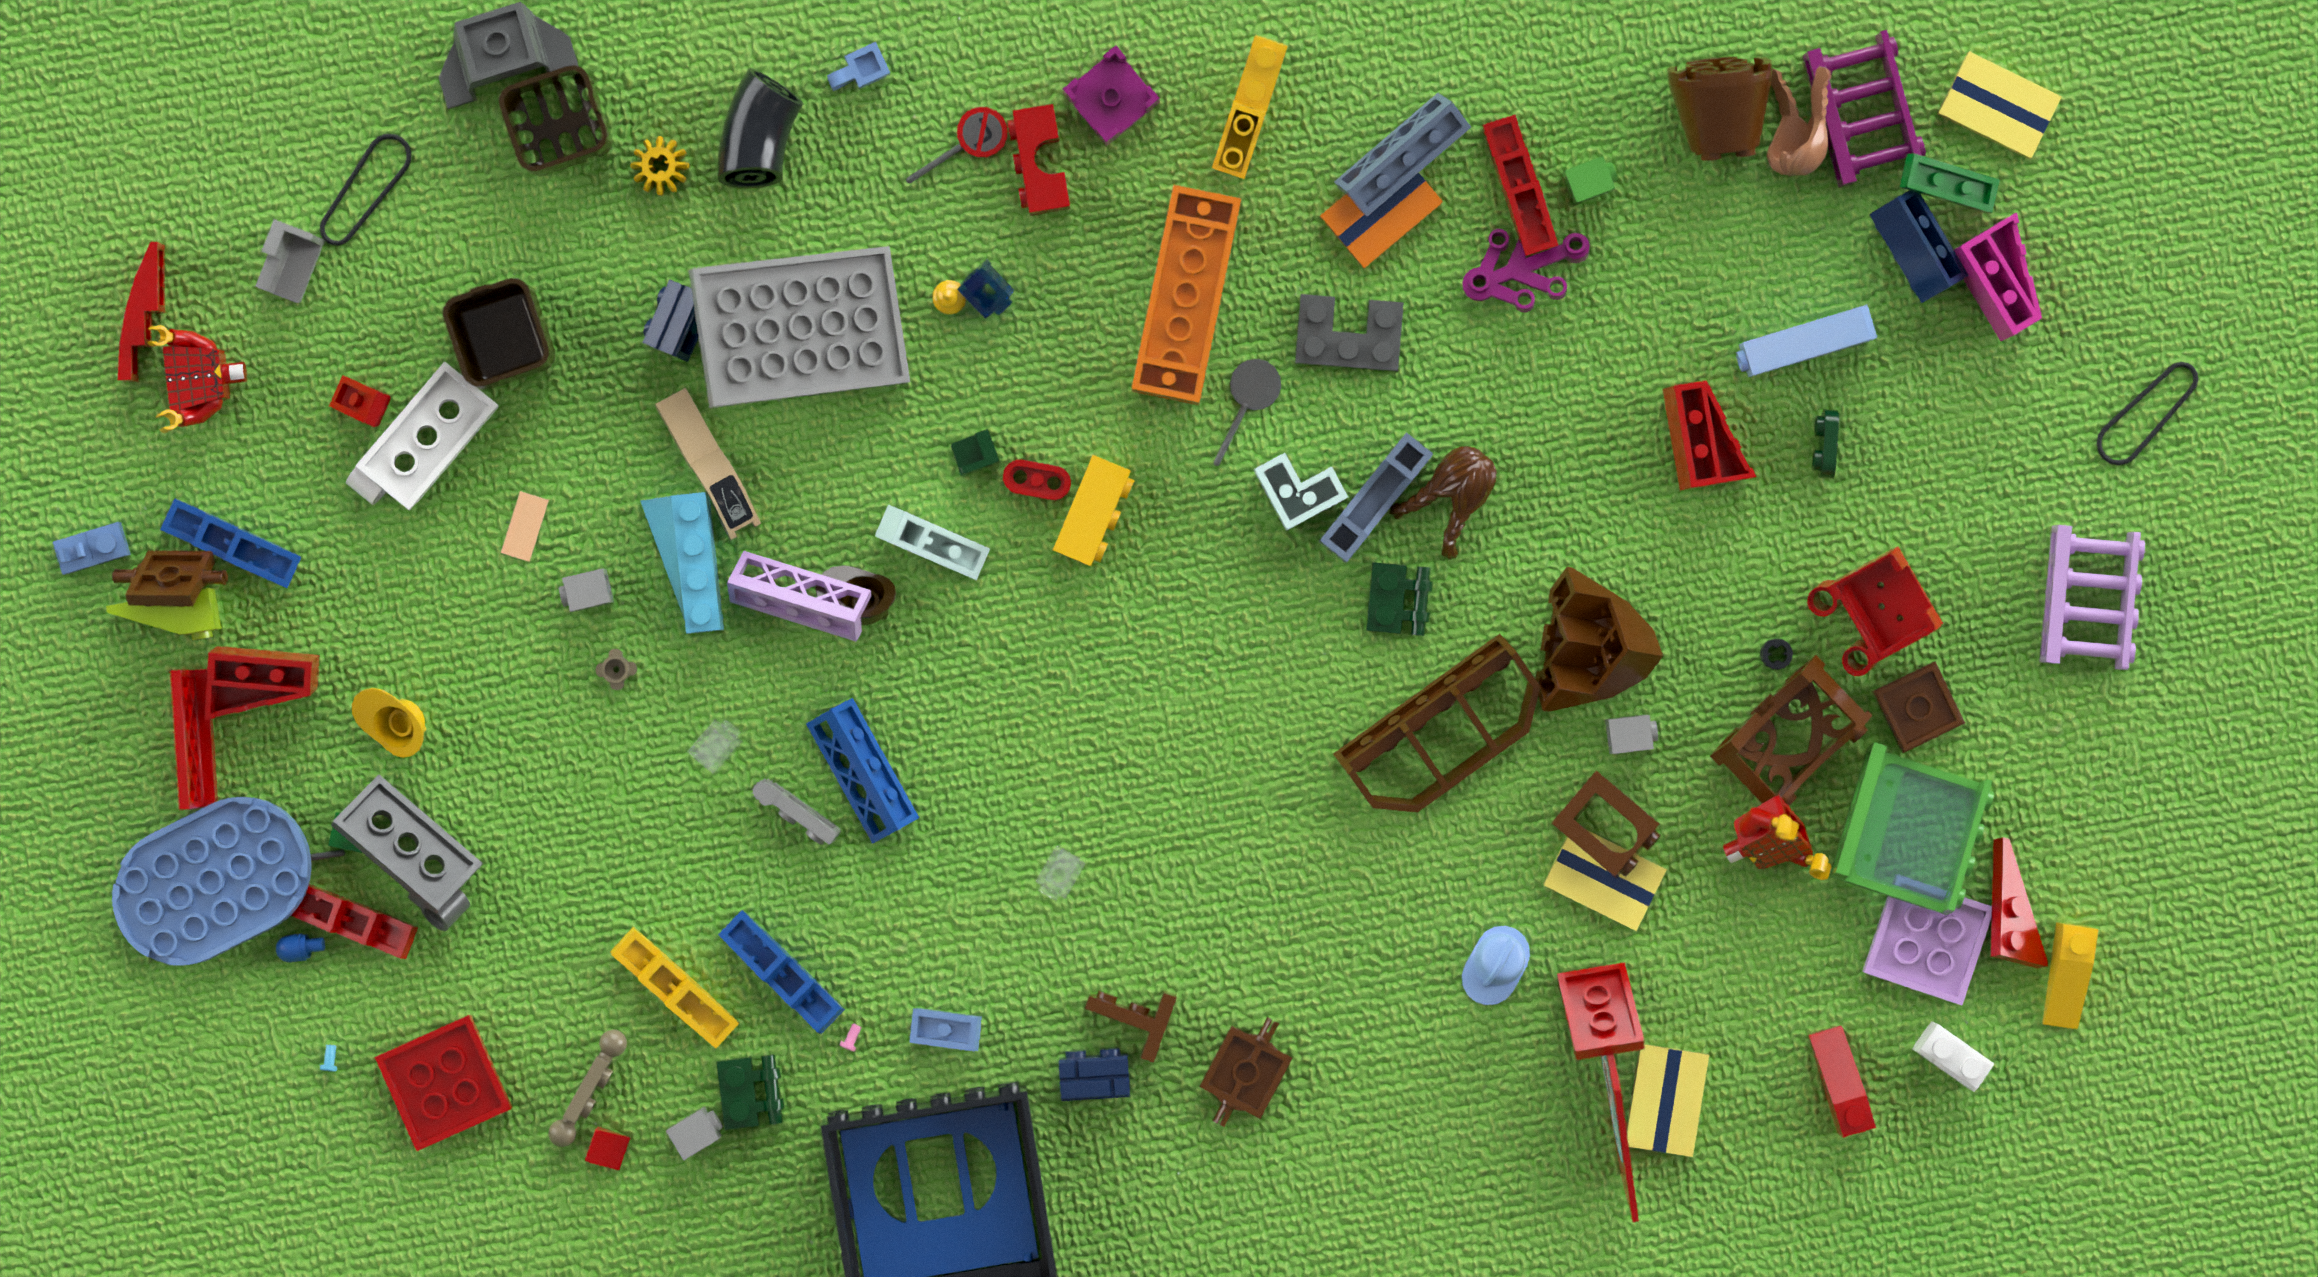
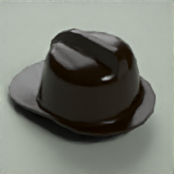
[815,565,896,625]

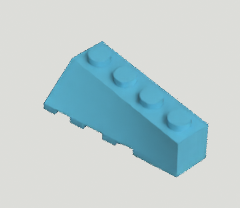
[640,492,724,634]

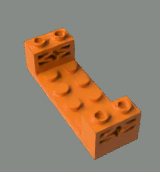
[1131,185,1241,406]

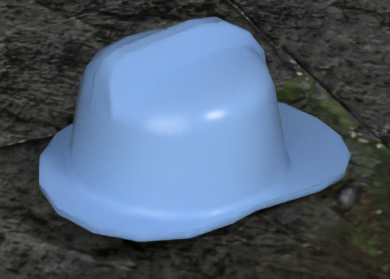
[1462,926,1530,1005]

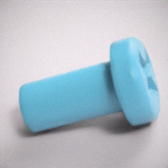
[320,1045,337,1072]

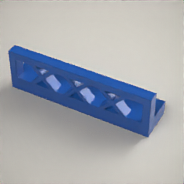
[806,698,919,844]

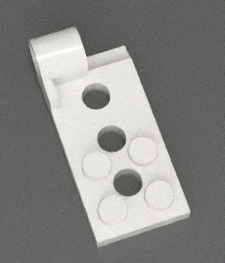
[346,362,498,511]

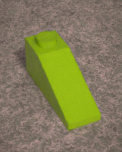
[106,588,222,641]

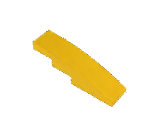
[610,927,739,1048]

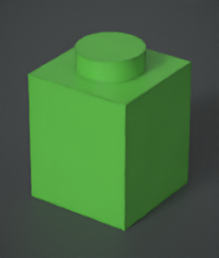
[1562,156,1618,206]

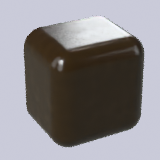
[443,278,556,390]

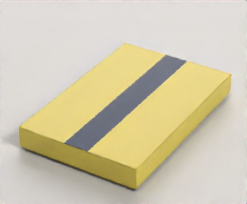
[1937,51,2061,160]
[1543,830,1667,931]
[1626,1044,1709,1157]

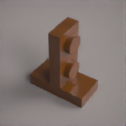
[1085,990,1177,1063]

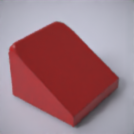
[585,1126,631,1170]

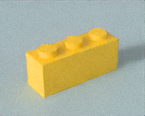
[1053,455,1135,566]

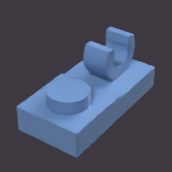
[53,522,131,575]
[909,1008,982,1051]

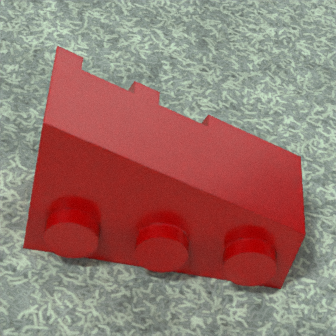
[1662,380,1757,491]
[204,646,320,721]

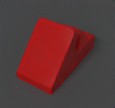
[329,375,391,427]

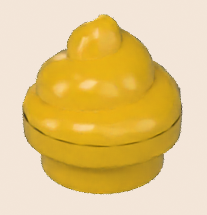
[932,280,967,315]

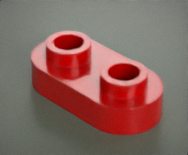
[1003,459,1071,500]

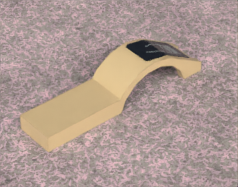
[655,388,761,541]

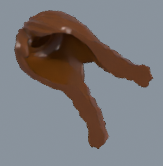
[1389,446,1497,560]

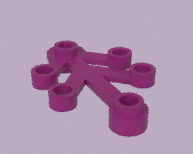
[1462,229,1590,313]

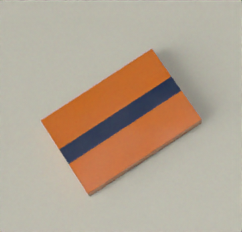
[1320,173,1443,269]

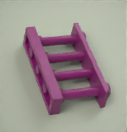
[1803,30,1926,188]

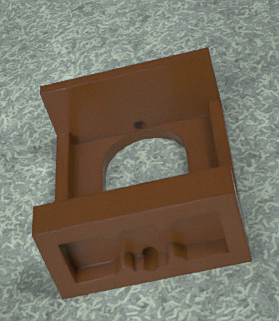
[1552,771,1661,879]

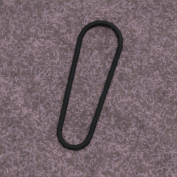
[320,134,412,246]
[2096,362,2199,465]

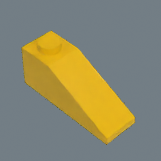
[2042,922,2099,1029]

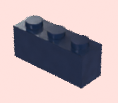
[1869,190,1969,303]

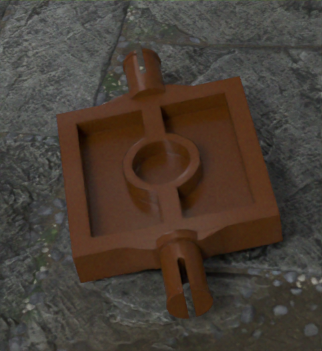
[112,550,228,607]
[1199,1017,1292,1127]

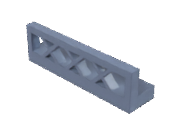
[1334,93,1471,217]

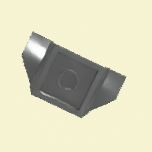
[439,2,579,109]

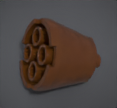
[1667,56,1772,161]

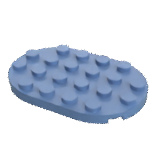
[112,797,311,965]

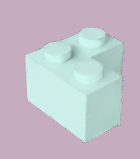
[1254,453,1348,531]

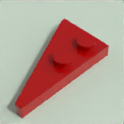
[1991,837,2048,968]

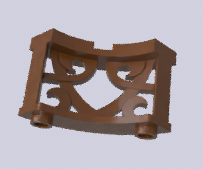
[1710,655,1872,806]

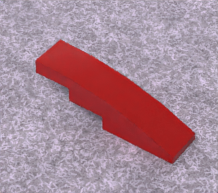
[1481,114,1559,256]
[117,242,165,382]
[291,884,418,959]

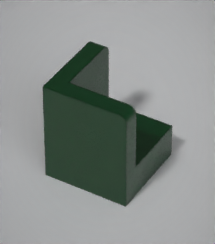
[951,429,1001,476]

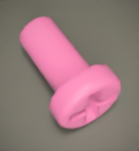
[839,1023,862,1052]

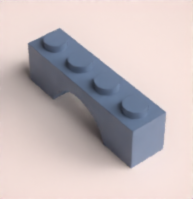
[1318,432,1433,563]

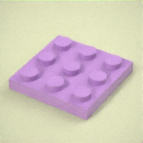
[1862,874,1992,1005]

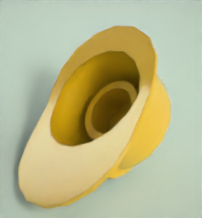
[352,688,426,758]

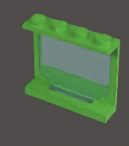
[1829,742,1994,915]

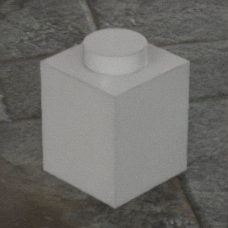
[559,568,614,612]
[1605,714,1658,754]
[666,1106,723,1161]

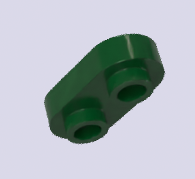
[1812,409,1839,479]

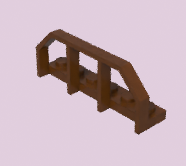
[1333,633,1540,813]

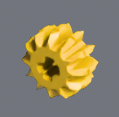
[630,136,690,196]

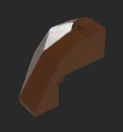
[1535,567,1663,712]

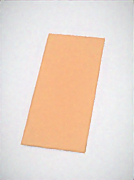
[501,491,549,562]

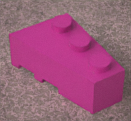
[1954,212,2042,341]

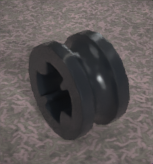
[1760,639,1793,670]

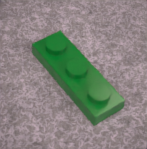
[1900,154,2000,213]

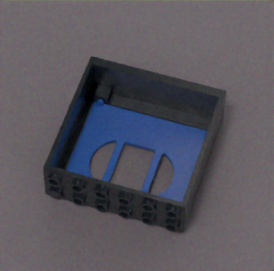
[820,1081,1057,1277]

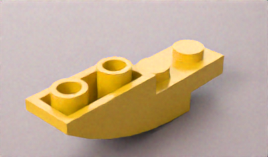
[1212,35,1288,179]

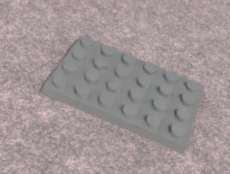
[689,246,910,408]

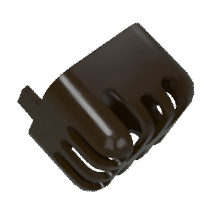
[499,65,613,177]

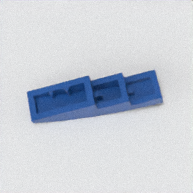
[160,498,301,588]
[718,910,845,1034]

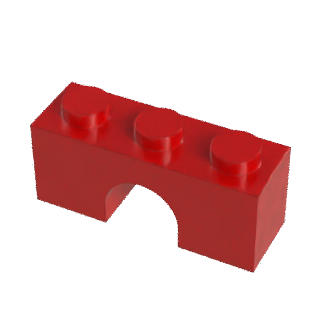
[1007,104,1070,216]

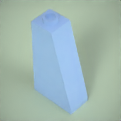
[1736,305,1877,377]

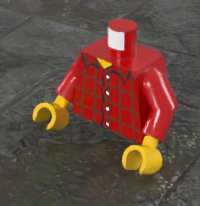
[147,325,247,433]
[1723,795,1832,880]

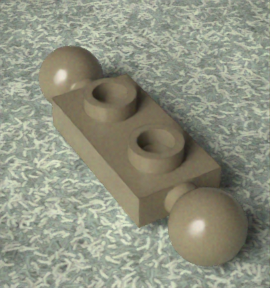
[548,1030,627,1147]

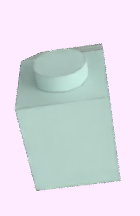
[875,505,990,580]

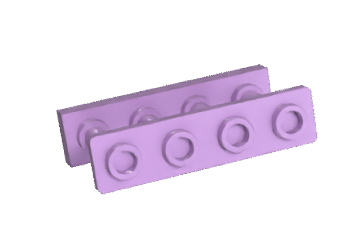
[2039,525,2145,670]

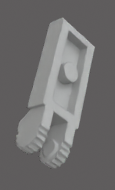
[752,779,841,845]

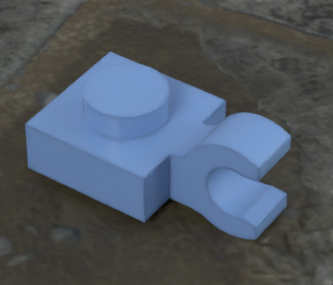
[827,42,890,91]

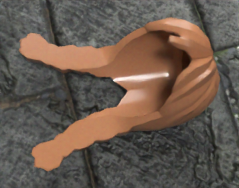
[1767,66,1832,176]

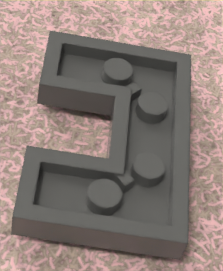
[1295,294,1404,372]

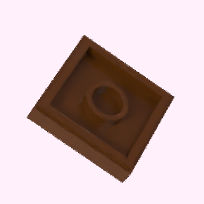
[1872,661,1965,753]

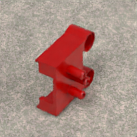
[1807,546,1943,676]

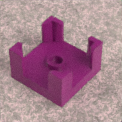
[1063,45,1160,146]

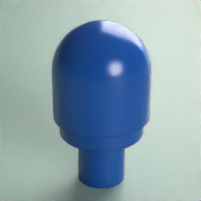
[276,933,325,963]

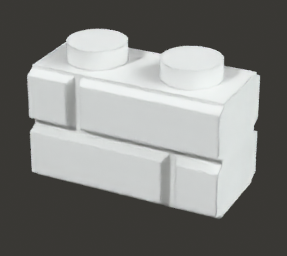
[1912,1021,1994,1092]

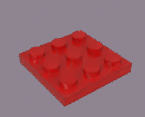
[374,1014,513,1152]

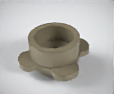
[596,649,637,690]

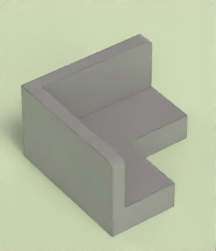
[255,219,325,303]

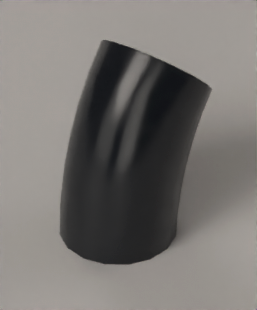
[718,68,804,189]

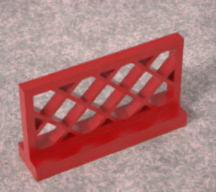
[170,669,218,810]

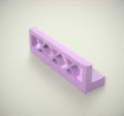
[727,551,871,642]

